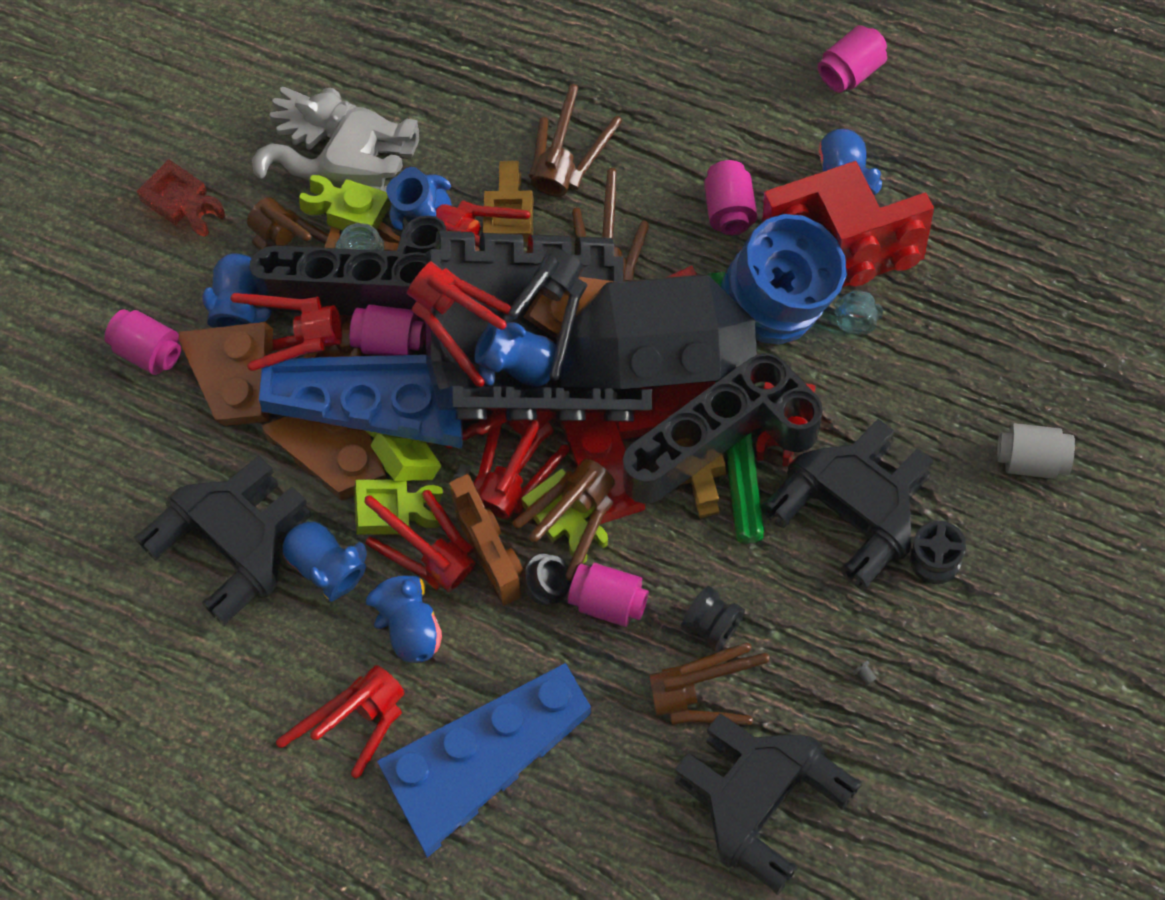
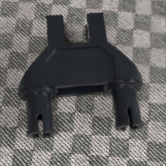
[761,419,933,590]
[134,455,312,627]
[675,713,862,895]

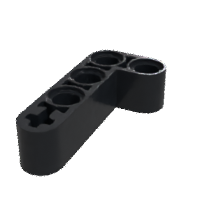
[249,216,447,319]
[623,353,823,504]

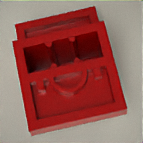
[762,161,934,287]

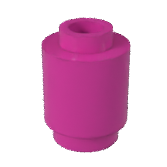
[817,25,887,93]
[704,160,757,235]
[350,304,426,356]
[104,309,181,375]
[568,563,649,627]

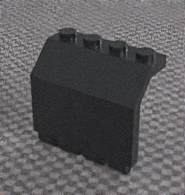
[426,231,652,422]

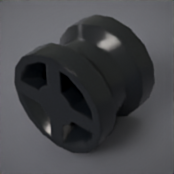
[910,521,966,584]
[681,586,745,652]

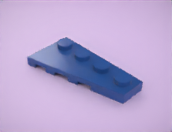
[259,355,463,448]
[377,663,591,858]

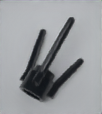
[501,247,588,381]

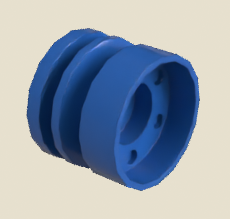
[721,214,847,344]

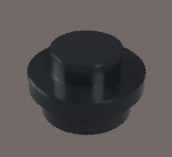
[521,554,572,606]

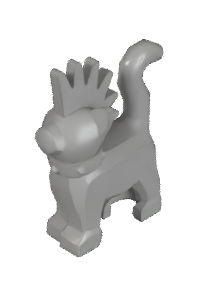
[252,87,419,213]

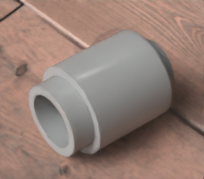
[997,423,1075,479]

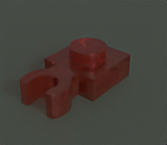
[137,159,226,237]

